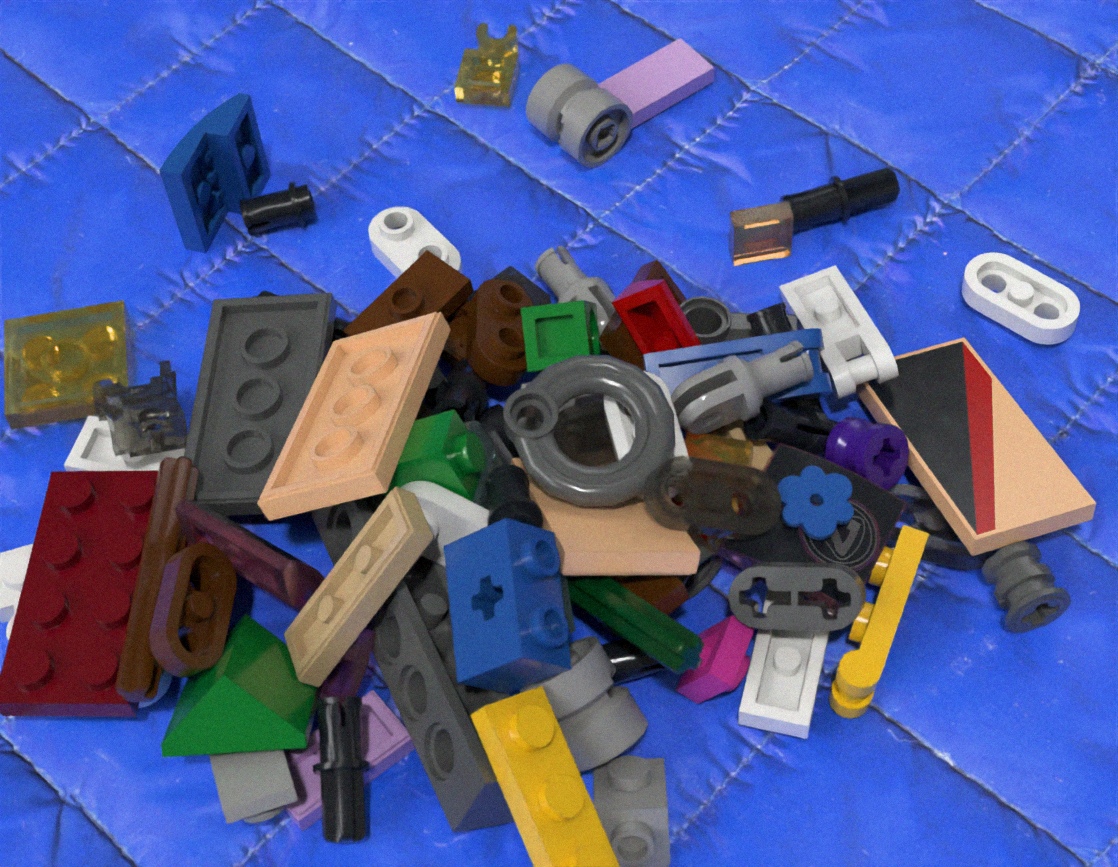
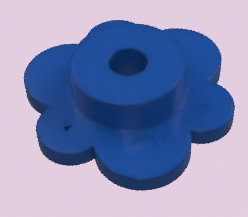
[776,466,854,540]

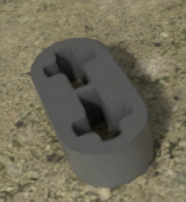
[728,562,866,631]

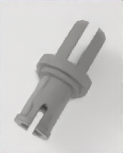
[535,246,616,355]
[671,340,814,435]

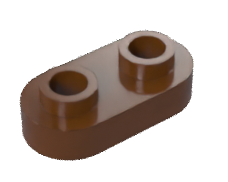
[466,279,533,386]
[149,542,237,677]

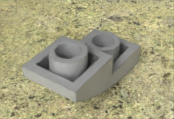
[209,749,298,824]

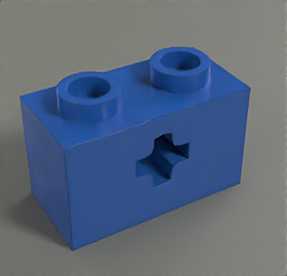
[444,518,572,693]

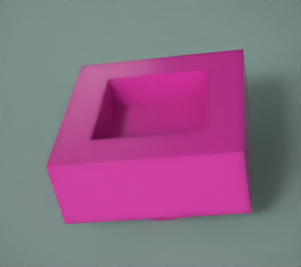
[676,615,755,704]

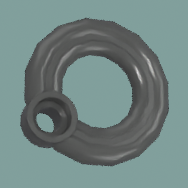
[503,355,676,506]

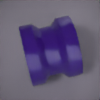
[825,417,909,490]

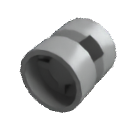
[526,63,633,168]
[520,636,648,772]

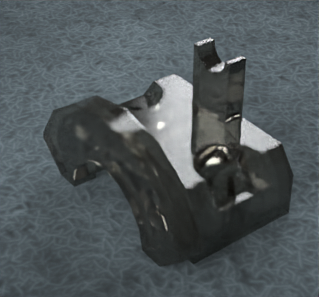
[92,360,188,458]

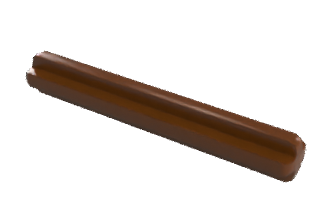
[115,456,199,703]

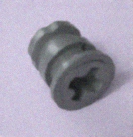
[981,541,1071,633]

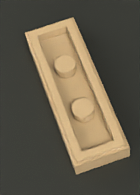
[284,486,434,687]

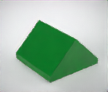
[161,614,323,757]

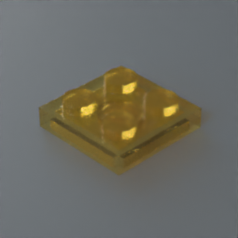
[4,300,134,430]

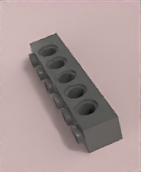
[309,493,514,833]

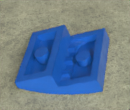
[159,93,271,253]

